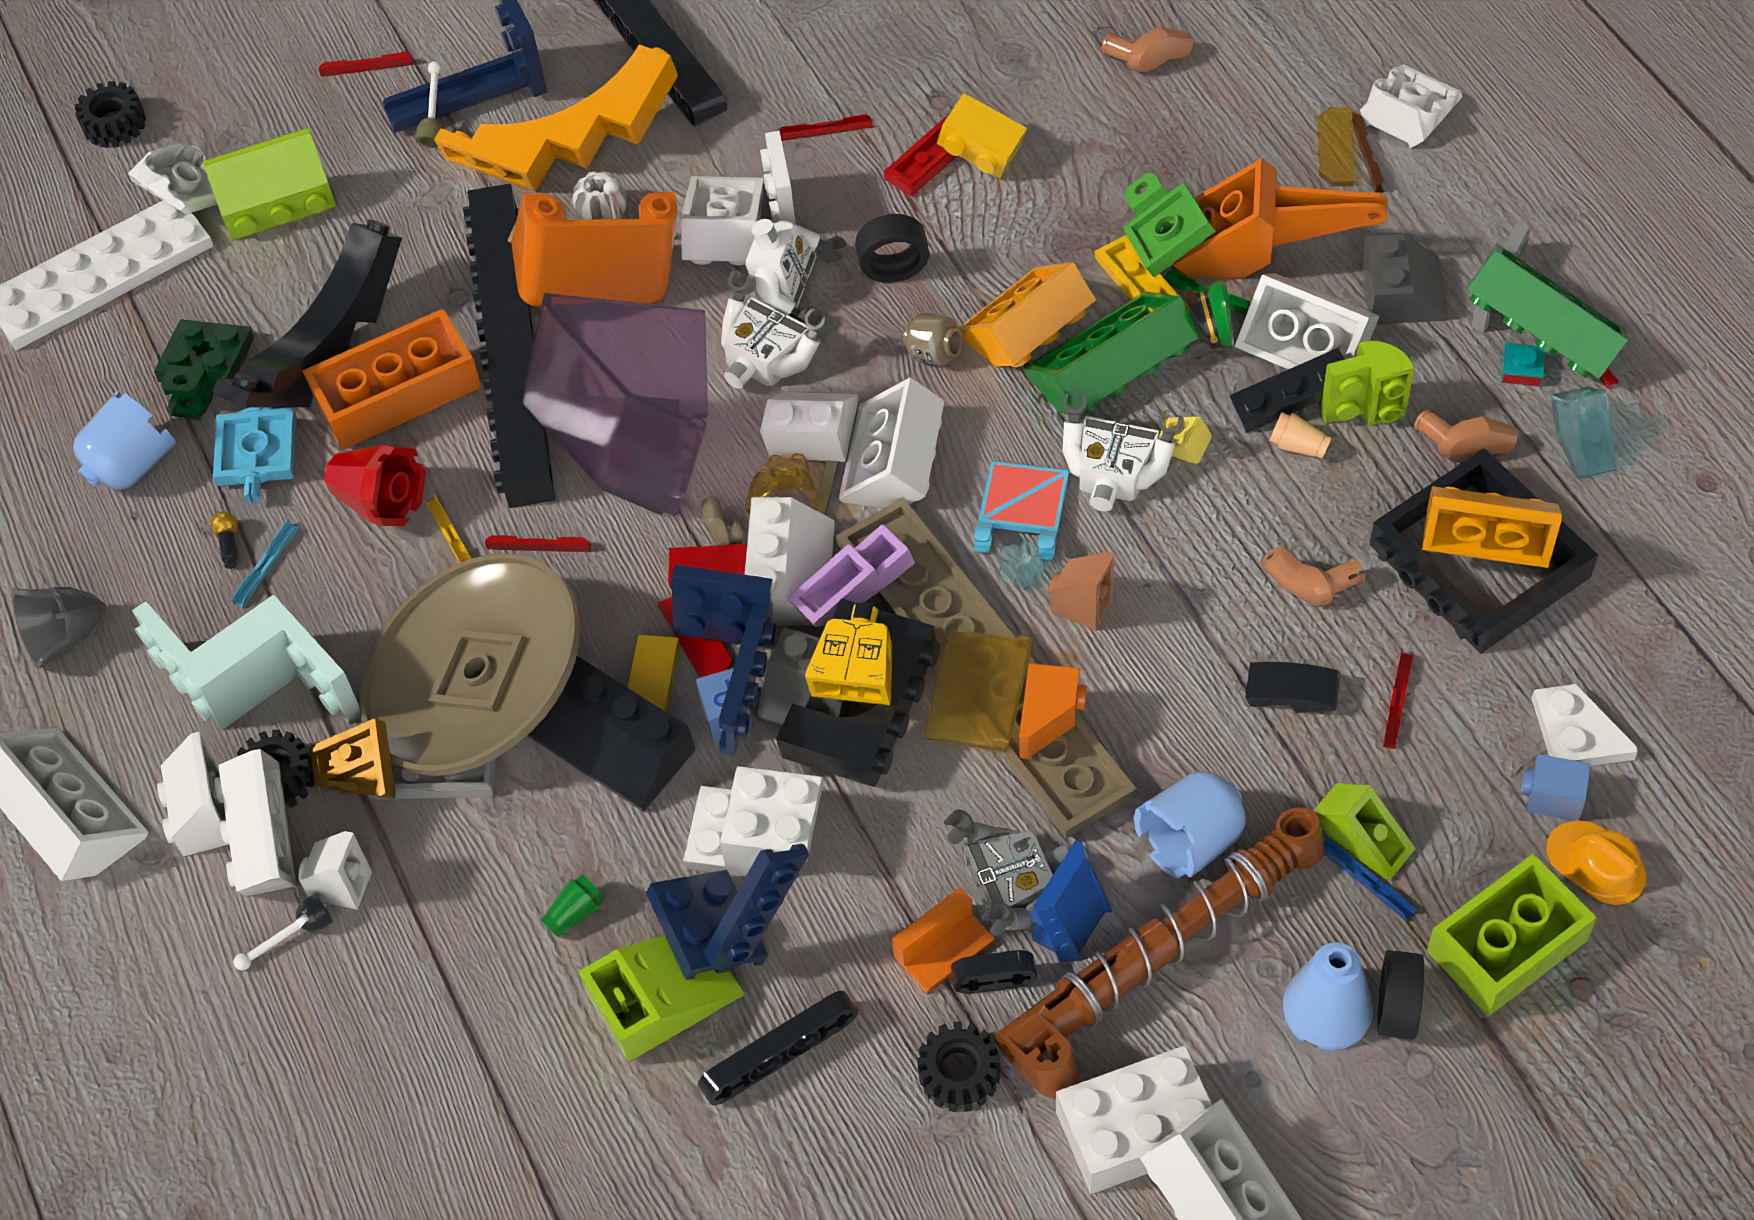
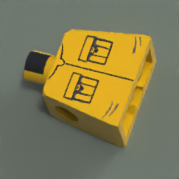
[805,603,892,705]

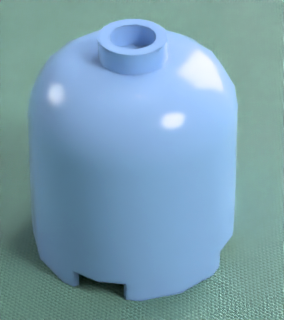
[73,391,176,490]
[1134,772,1246,879]

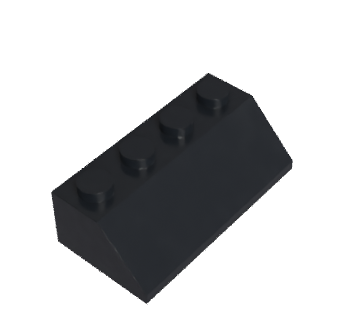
[527,656,696,812]

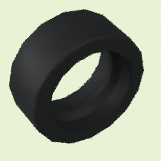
[855,214,930,283]
[1377,950,1424,1040]

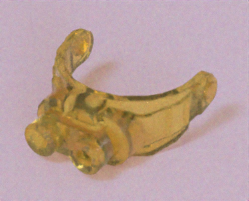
[745,453,820,515]

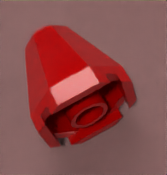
[324,445,426,526]

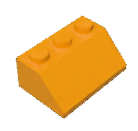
[958,262,1096,368]
[1422,486,1562,568]

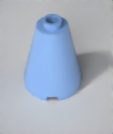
[1282,942,1374,1051]

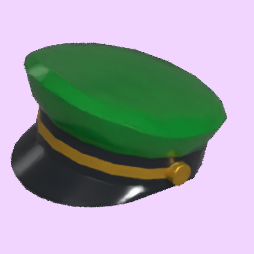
[1185,279,1234,349]

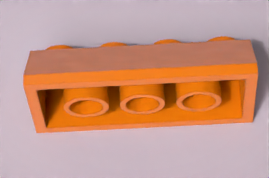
[302,309,482,451]

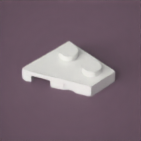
[1531,684,1638,766]

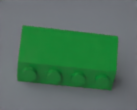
[1467,243,1628,379]
[1022,292,1199,416]

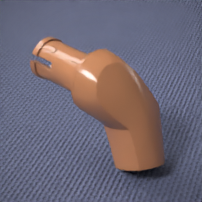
[1102,27,1193,72]
[1414,409,1517,461]
[1260,546,1365,606]

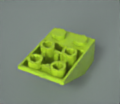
[578,935,744,1063]

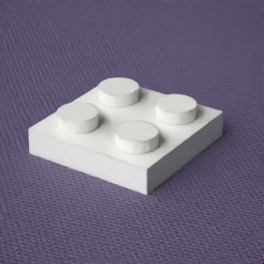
[760,131,796,224]

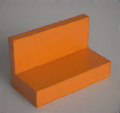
[892,887,995,994]

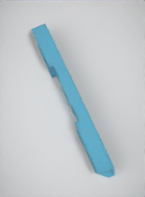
[231,519,300,608]

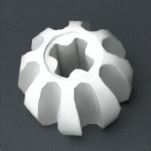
[572,171,627,220]

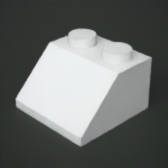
[760,392,859,462]
[157,732,226,857]

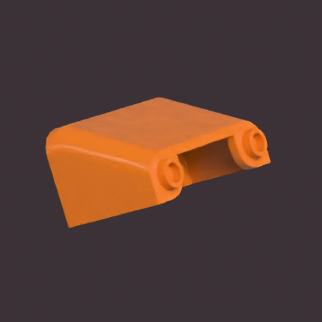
[511,192,677,307]

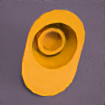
[1546,820,1647,905]

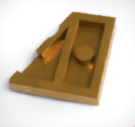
[310,718,396,799]

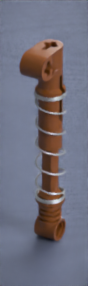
[994,807,1325,1099]

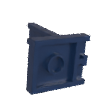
[382,0,547,133]
[671,564,776,755]
[646,843,810,980]

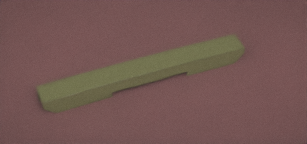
[814,460,840,516]

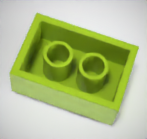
[1426,854,1597,1017]

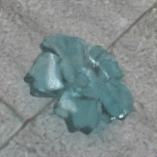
[998,540,1046,590]

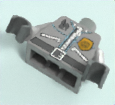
[944,809,1069,937]

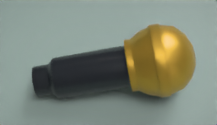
[210,511,239,569]

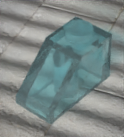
[1551,386,1617,478]

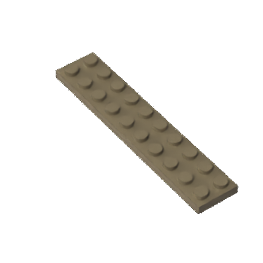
[836,498,1137,839]

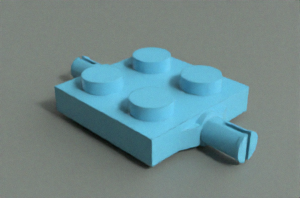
[213,407,297,504]

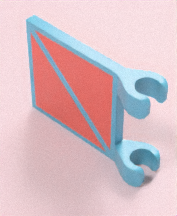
[974,461,1069,561]

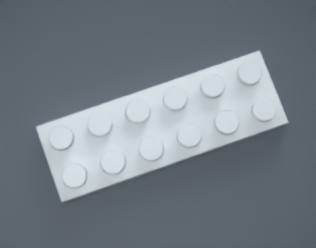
[0,200,214,351]

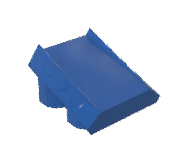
[1031,841,1113,963]

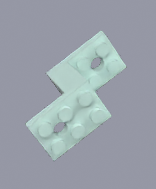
[132,594,361,730]

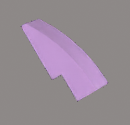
[788,524,915,627]

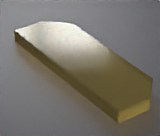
[1317,107,1354,186]

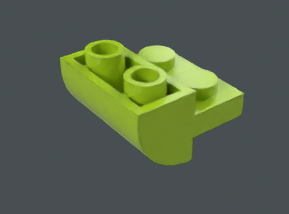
[1320,341,1415,426]

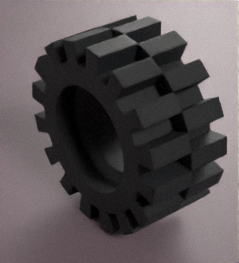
[75,81,146,148]
[237,730,314,808]
[917,1022,1000,1112]

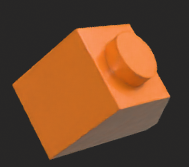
[1019,663,1087,759]

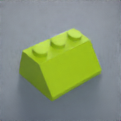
[202,128,336,240]

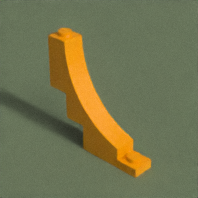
[434,45,678,193]

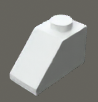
[299,831,372,910]

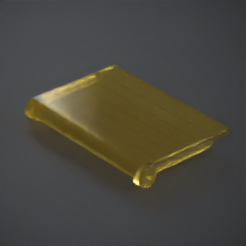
[923,631,1033,752]

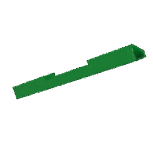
[1163,270,1252,315]

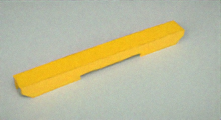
[425,494,471,563]

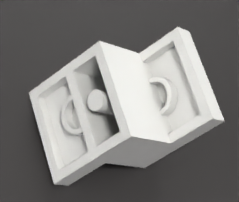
[683,766,823,877]

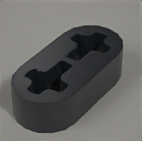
[950,950,1037,994]

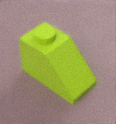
[1313,783,1416,879]

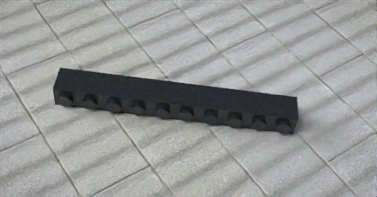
[463,183,556,508]

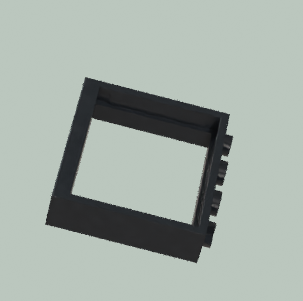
[1369,448,1598,654]

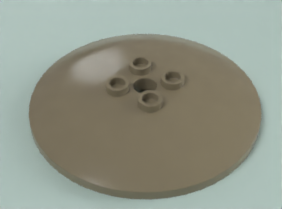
[359,553,580,776]

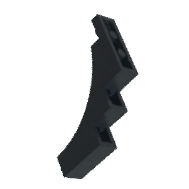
[213,219,402,408]

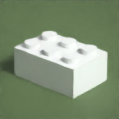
[1056,1045,1212,1195]

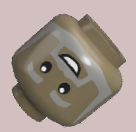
[903,313,963,366]

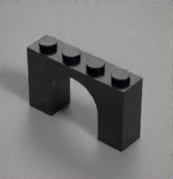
[776,598,940,787]

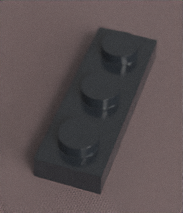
[1229,347,1345,433]

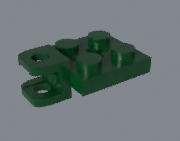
[154,319,254,419]

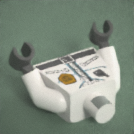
[746,219,846,324]
[721,270,834,389]
[1062,392,1185,512]

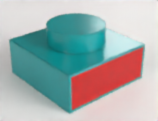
[1501,343,1545,387]

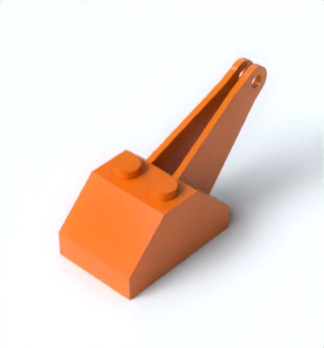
[1173,158,1388,279]

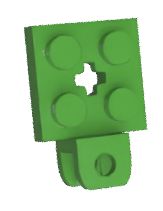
[1123,172,1216,277]

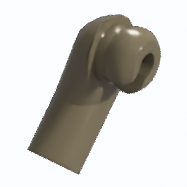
[701,496,743,545]

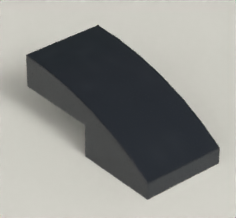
[1245,662,1340,713]

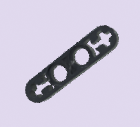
[698,991,859,1105]

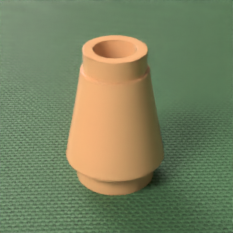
[1269,412,1332,459]

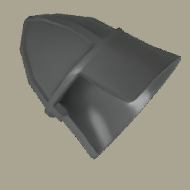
[11,587,106,669]

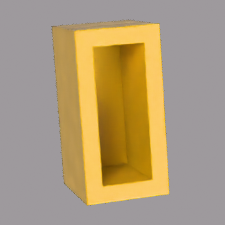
[937,93,1027,179]

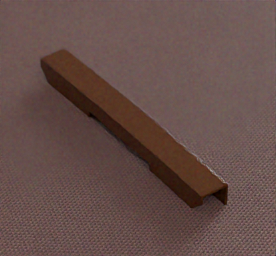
[1351,113,1384,193]

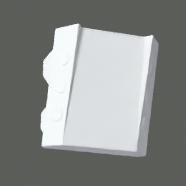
[1360,64,1462,149]
[128,143,218,214]

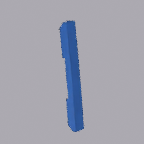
[1323,836,1416,922]

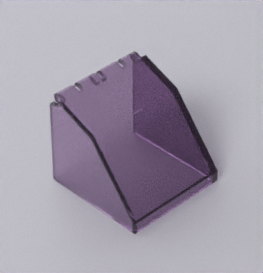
[523,293,708,516]

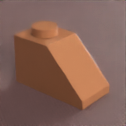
[1048,552,1115,631]

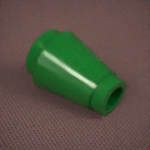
[540,873,605,938]

